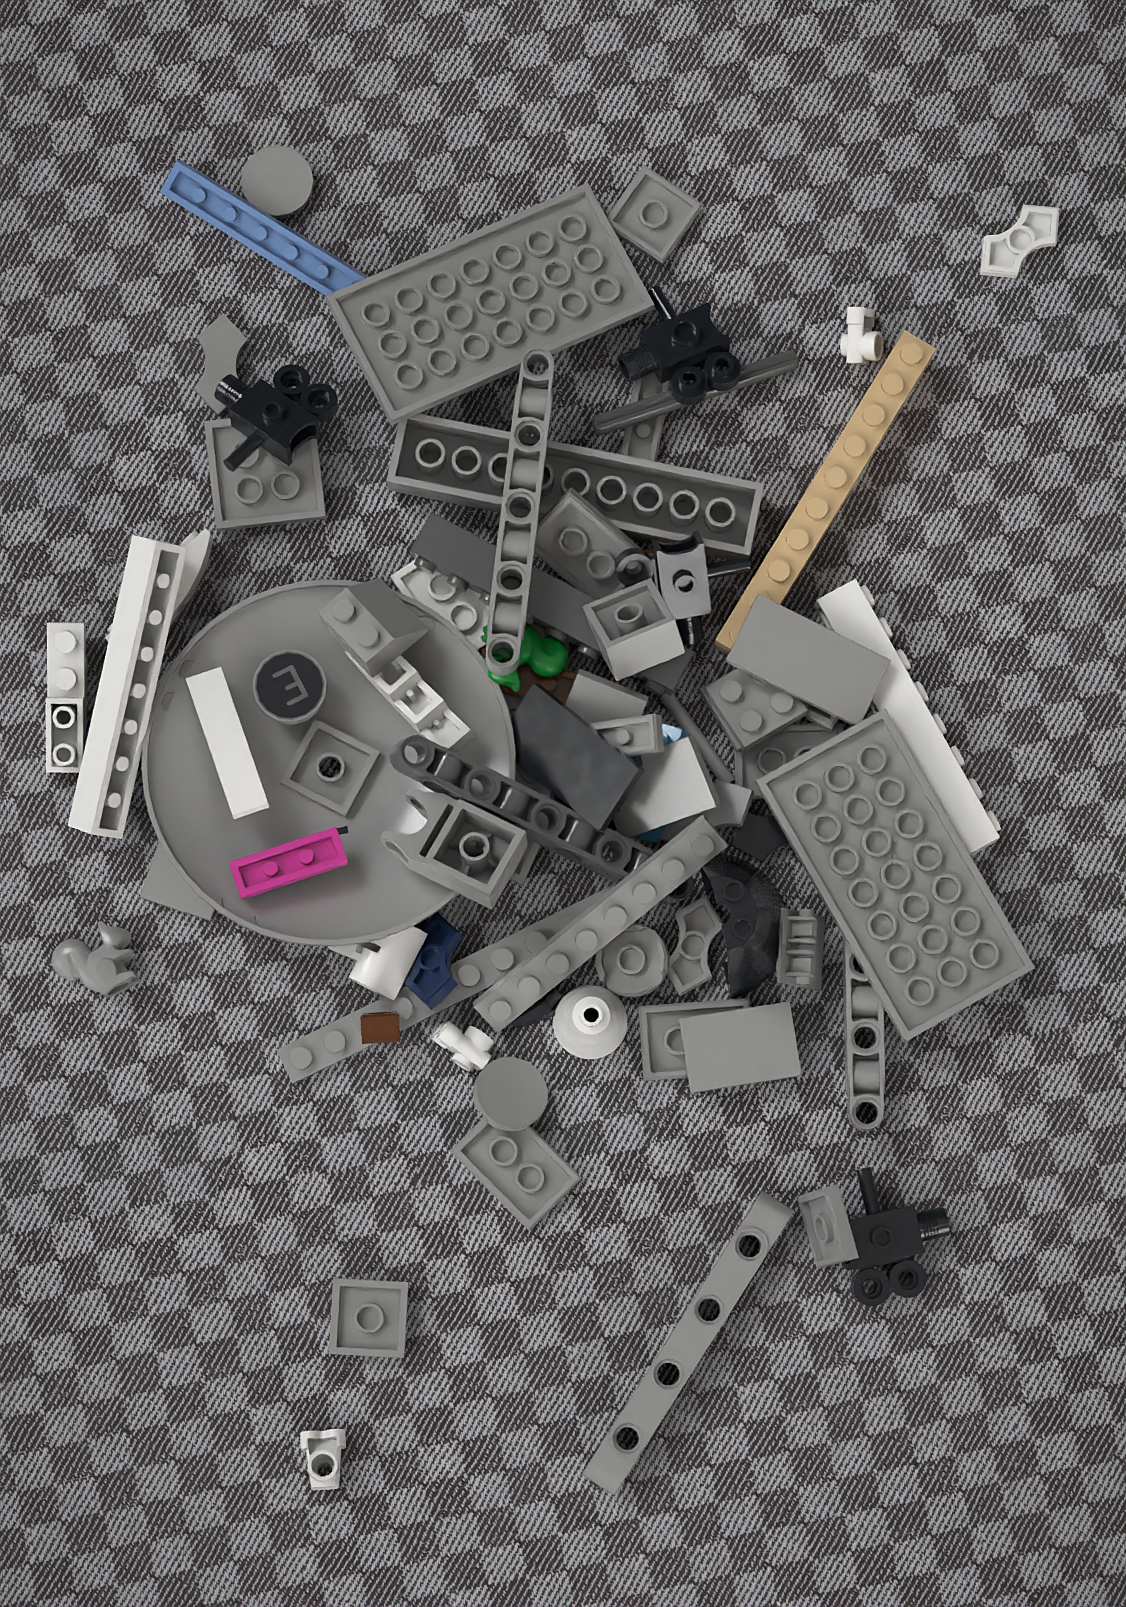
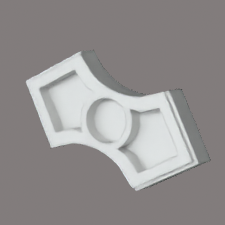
[980,204,1060,278]

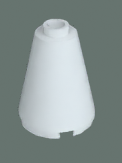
[553,985,627,1059]

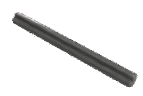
[592,350,799,436]

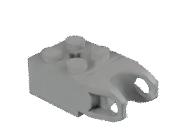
[380,788,528,910]

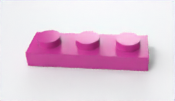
[229,827,348,900]

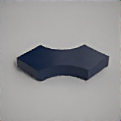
[405,912,463,1010]

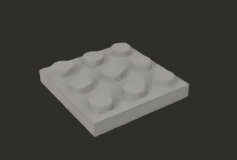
[204,418,327,532]

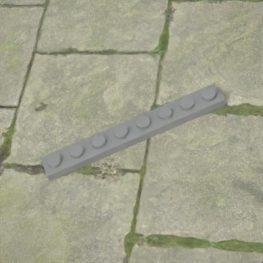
[473,814,728,1033]

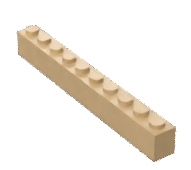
[713,330,936,655]

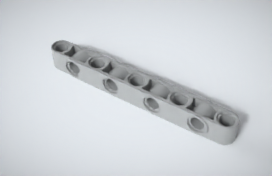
[486,347,554,676]
[842,935,885,1131]
[582,1190,794,1495]

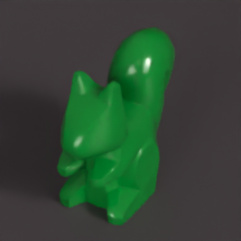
[481,624,569,692]

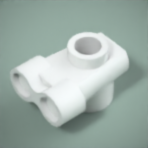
[840,307,883,365]
[431,1021,494,1072]
[300,1429,346,1490]

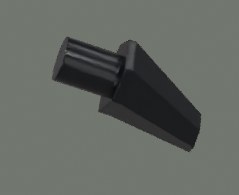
[510,988,563,1029]

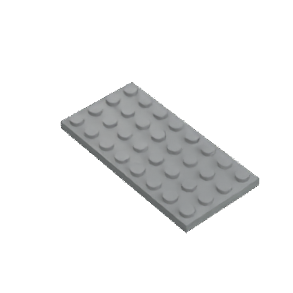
[325,183,655,426]
[755,709,1035,1043]

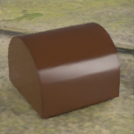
[360,1011,400,1044]

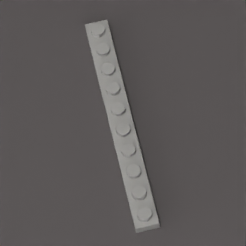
[276,886,612,1084]

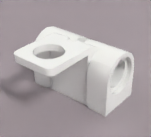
[328,926,428,1001]

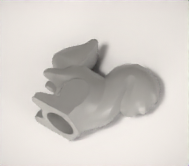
[51,921,140,997]

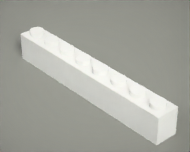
[68,535,187,839]
[814,579,1001,856]

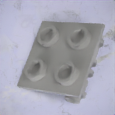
[776,908,825,991]

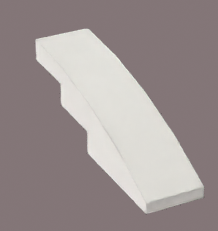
[345,651,475,752]
[186,667,269,819]

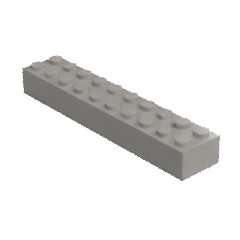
[386,414,764,560]

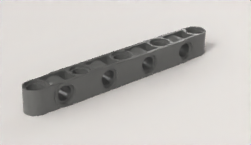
[389,735,694,904]

